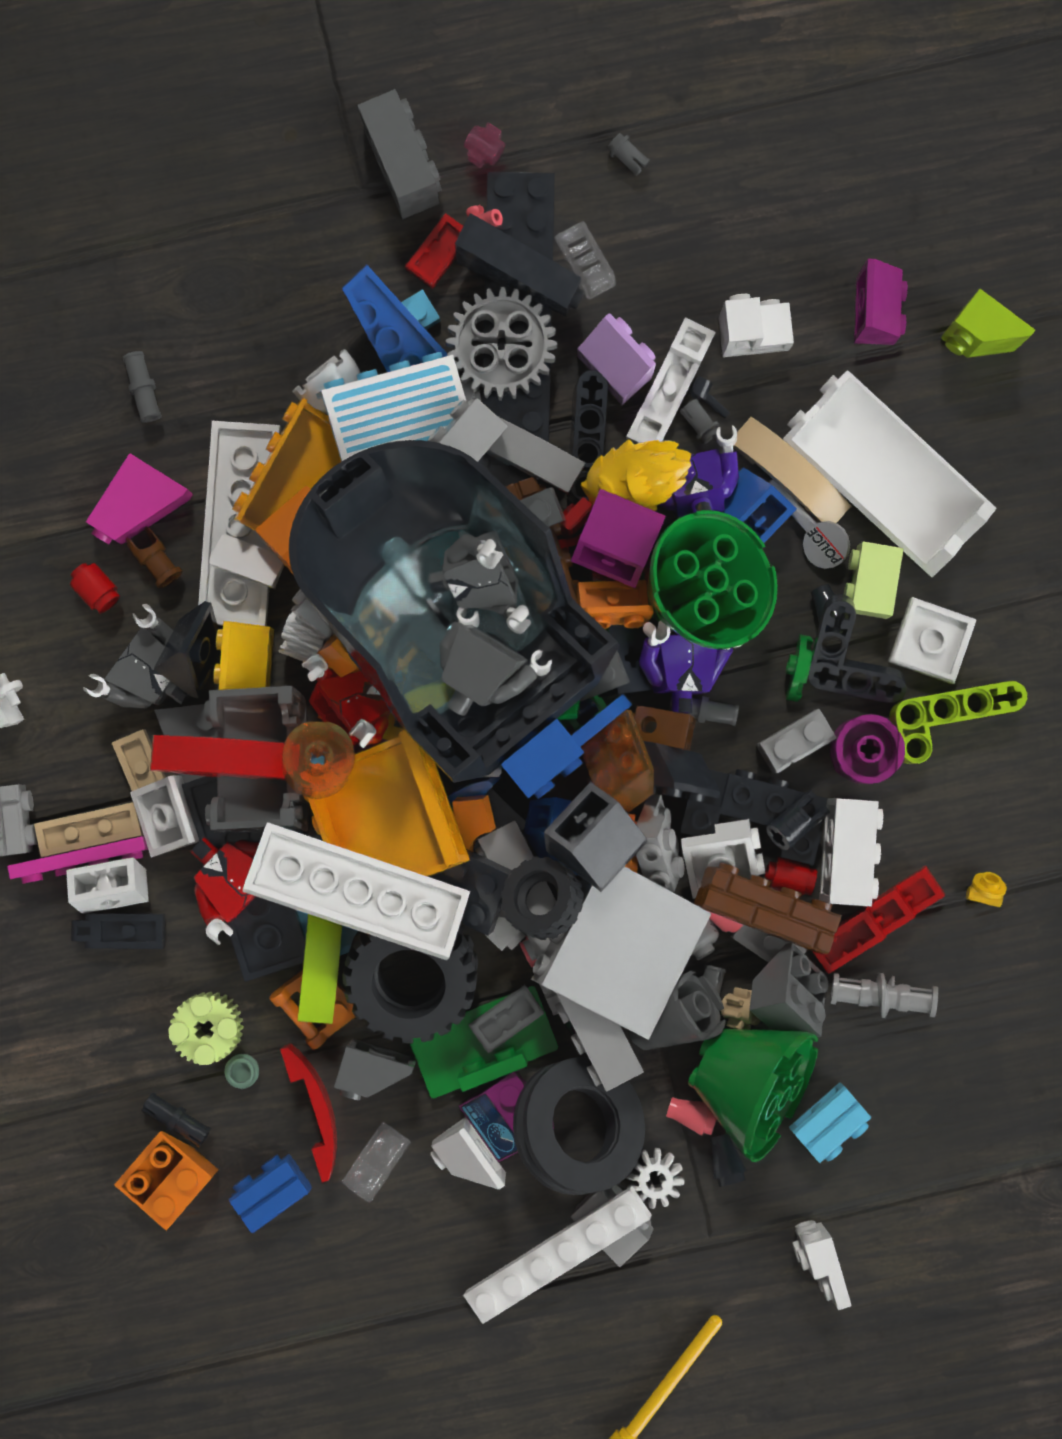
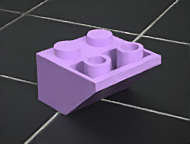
[577,313,656,405]

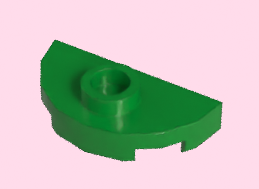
[785,634,813,702]

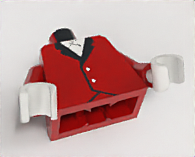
[301,653,391,751]
[191,838,259,945]

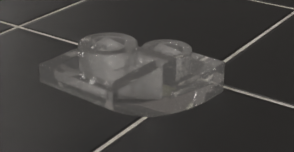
[342,1122,411,1203]

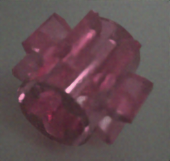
[464,122,506,168]

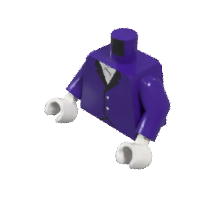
[659,425,739,519]
[639,621,743,714]

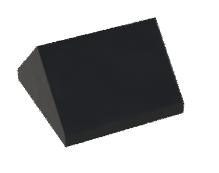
[154,601,221,698]

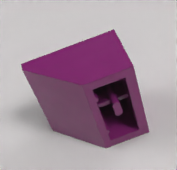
[571,489,666,588]

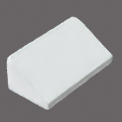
[208,533,284,589]

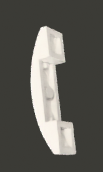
[626,317,716,443]

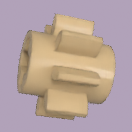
[721,987,761,1030]

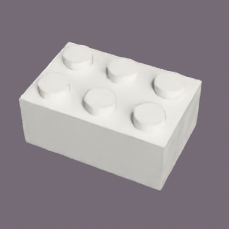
[819,798,883,907]

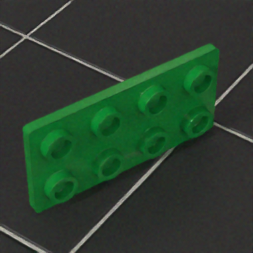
[410,986,558,1098]

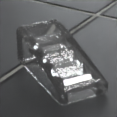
[554,221,616,300]

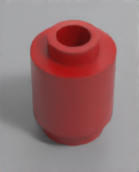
[70,563,121,614]
[764,856,817,897]

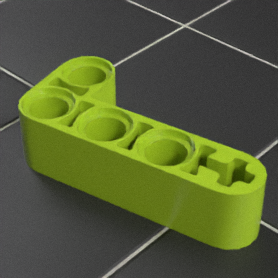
[889,681,1027,764]

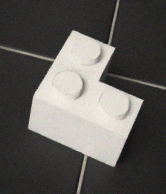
[718,294,794,357]

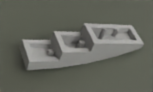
[486,416,585,495]

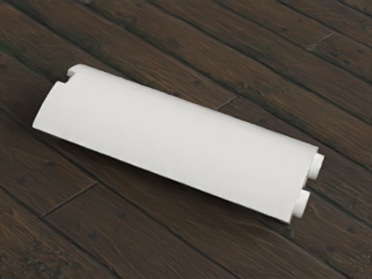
[783,370,997,577]

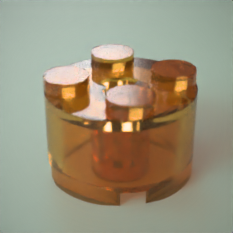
[282,721,354,800]

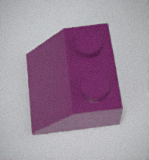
[854,258,908,345]

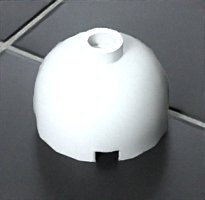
[292,349,360,414]

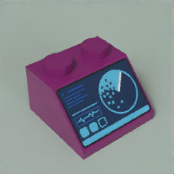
[459,1070,554,1162]

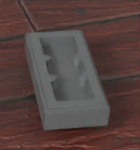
[469,984,545,1053]

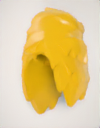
[581,439,692,511]

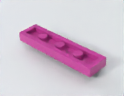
[7,836,148,884]

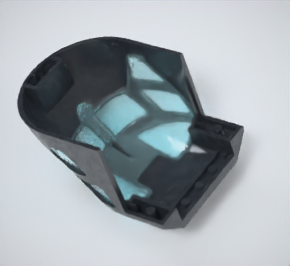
[289,440,619,783]

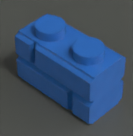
[229,1154,312,1233]

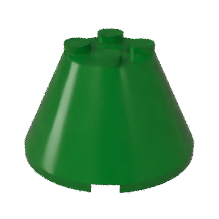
[647,510,777,649]
[688,1029,818,1162]

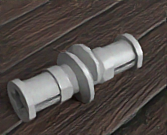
[830,973,938,1018]

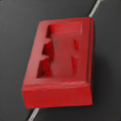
[405,213,463,289]
[559,497,592,539]

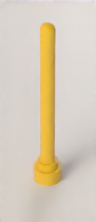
[609,1315,722,1439]

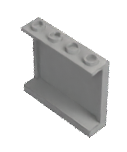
[531,867,712,1040]

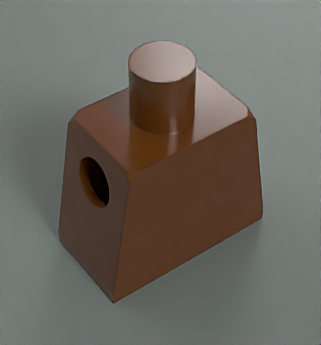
[614,706,696,751]

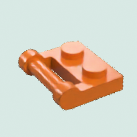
[269,970,355,1050]

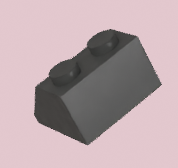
[334,1038,417,1100]

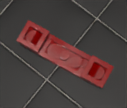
[280,1043,337,1182]

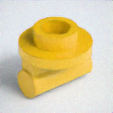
[966,872,1007,907]

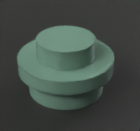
[225,1054,259,1089]

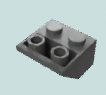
[749,943,828,1037]

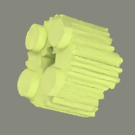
[168,992,244,1065]

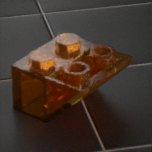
[581,709,654,812]

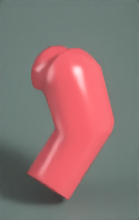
[466,205,503,227]

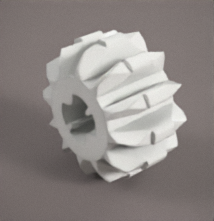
[626,1148,684,1209]

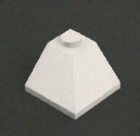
[431,1117,506,1190]

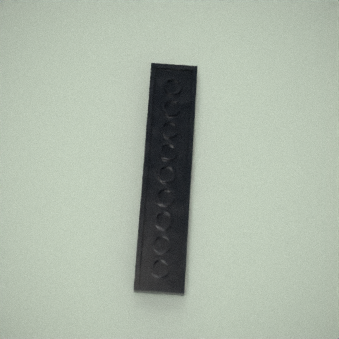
[482,172,555,508]

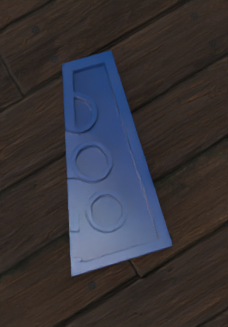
[341,264,448,373]

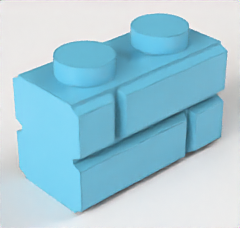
[789,1082,871,1163]

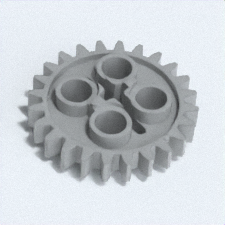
[446,287,557,400]

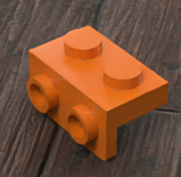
[576,580,654,629]

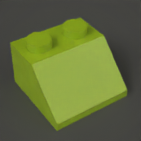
[941,289,1035,358]

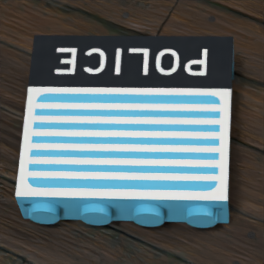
[316,352,486,469]

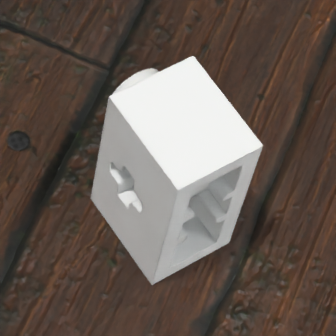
[66,857,149,914]

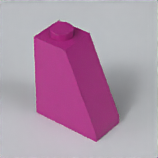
[86,453,193,545]

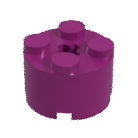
[830,715,905,784]

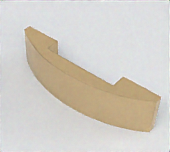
[733,417,851,523]

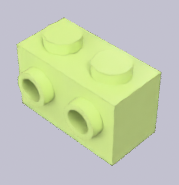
[844,542,904,619]

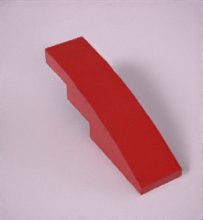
[150,735,300,781]
[813,866,945,974]

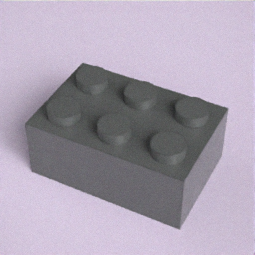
[357,89,442,220]

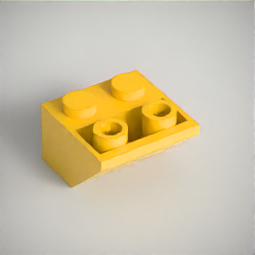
[214,621,274,690]

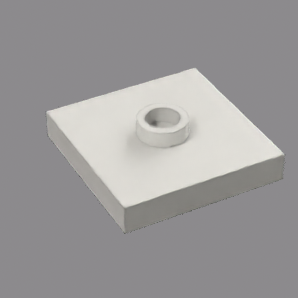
[888,597,976,684]

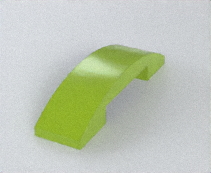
[297,914,342,1024]

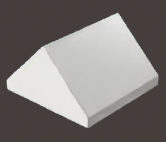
[130,775,200,857]

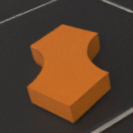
[452,795,496,852]

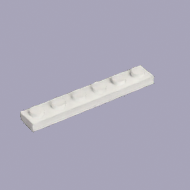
[463,1186,652,1324]

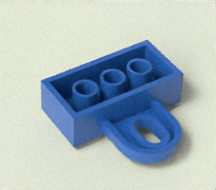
[501,694,632,799]

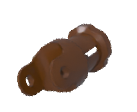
[125,526,183,589]

